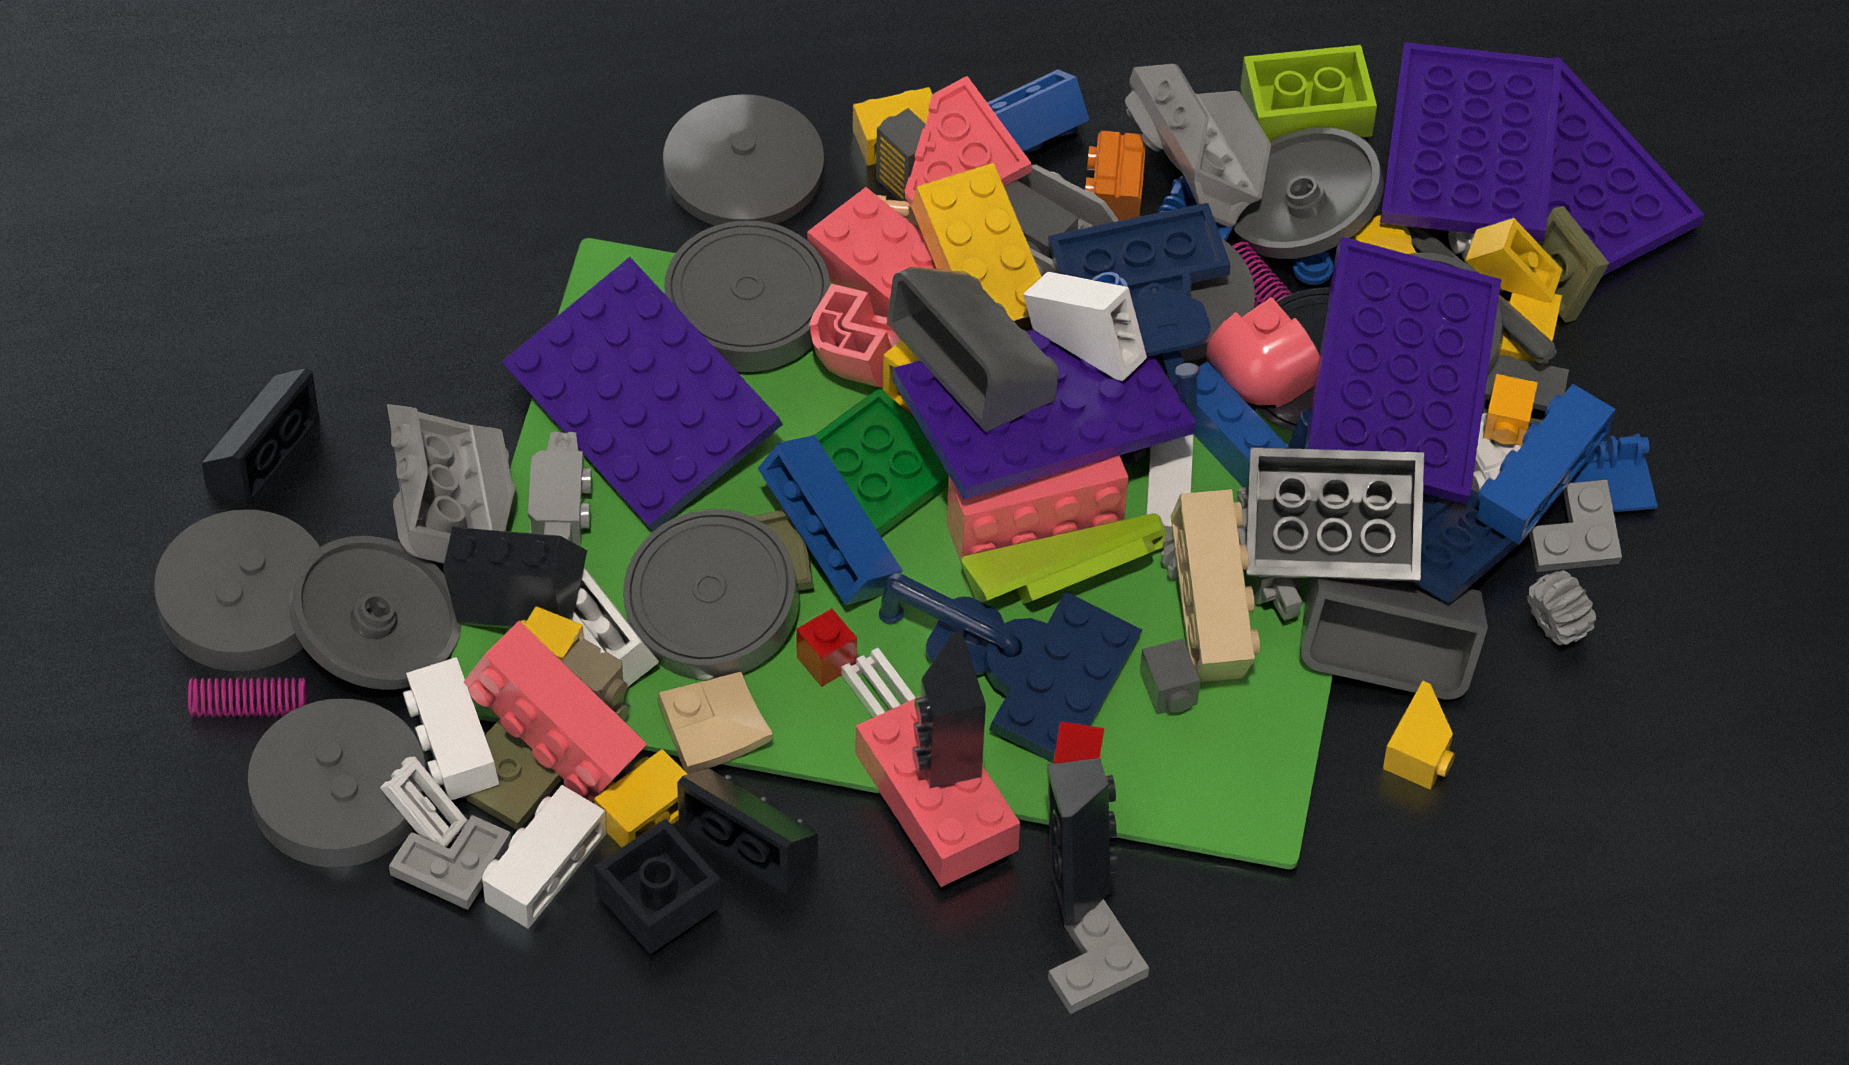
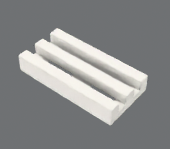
[841,648,916,717]
[380,756,468,847]

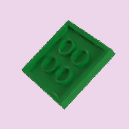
[815,387,949,536]

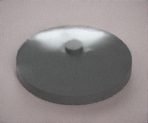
[663,94,824,226]
[1231,127,1384,259]
[289,536,461,689]

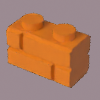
[1085,131,1146,221]

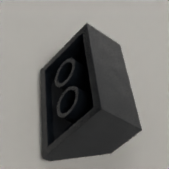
[202,368,320,509]
[443,527,588,629]
[912,631,986,788]
[1047,758,1118,926]
[677,768,818,894]

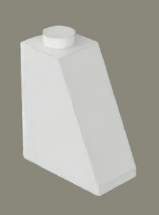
[1023,272,1147,381]

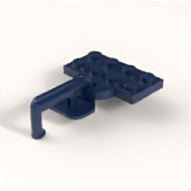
[1048,203,1231,416]
[1287,410,1528,604]
[879,573,1142,762]

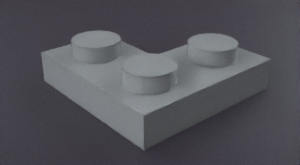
[1529,480,1622,572]
[389,815,511,910]
[1048,899,1149,1014]

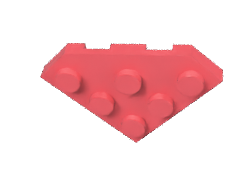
[905,76,1032,206]

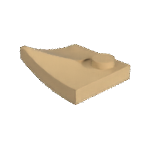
[657,672,773,774]

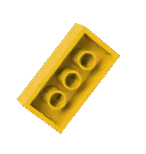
[911,163,1042,331]

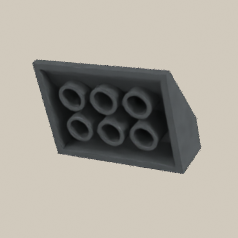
[1246,447,1424,582]

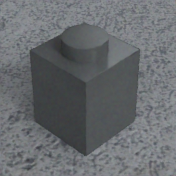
[1140,639,1200,715]

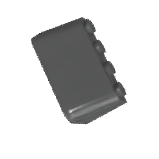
[887,267,1059,432]
[1301,578,1488,700]

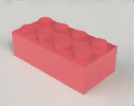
[807,187,937,318]
[947,455,1128,565]
[463,621,647,802]
[855,696,1020,887]

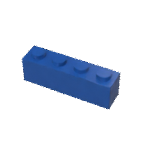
[987,69,1089,153]
[1193,362,1290,488]
[1476,384,1616,545]
[758,435,903,605]

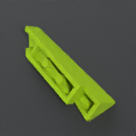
[961,513,1167,604]

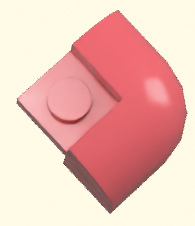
[809,284,901,388]
[1206,297,1320,408]

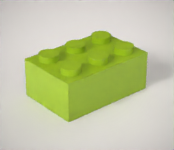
[1240,45,1377,141]

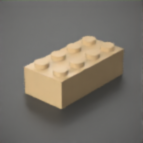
[1170,489,1260,682]

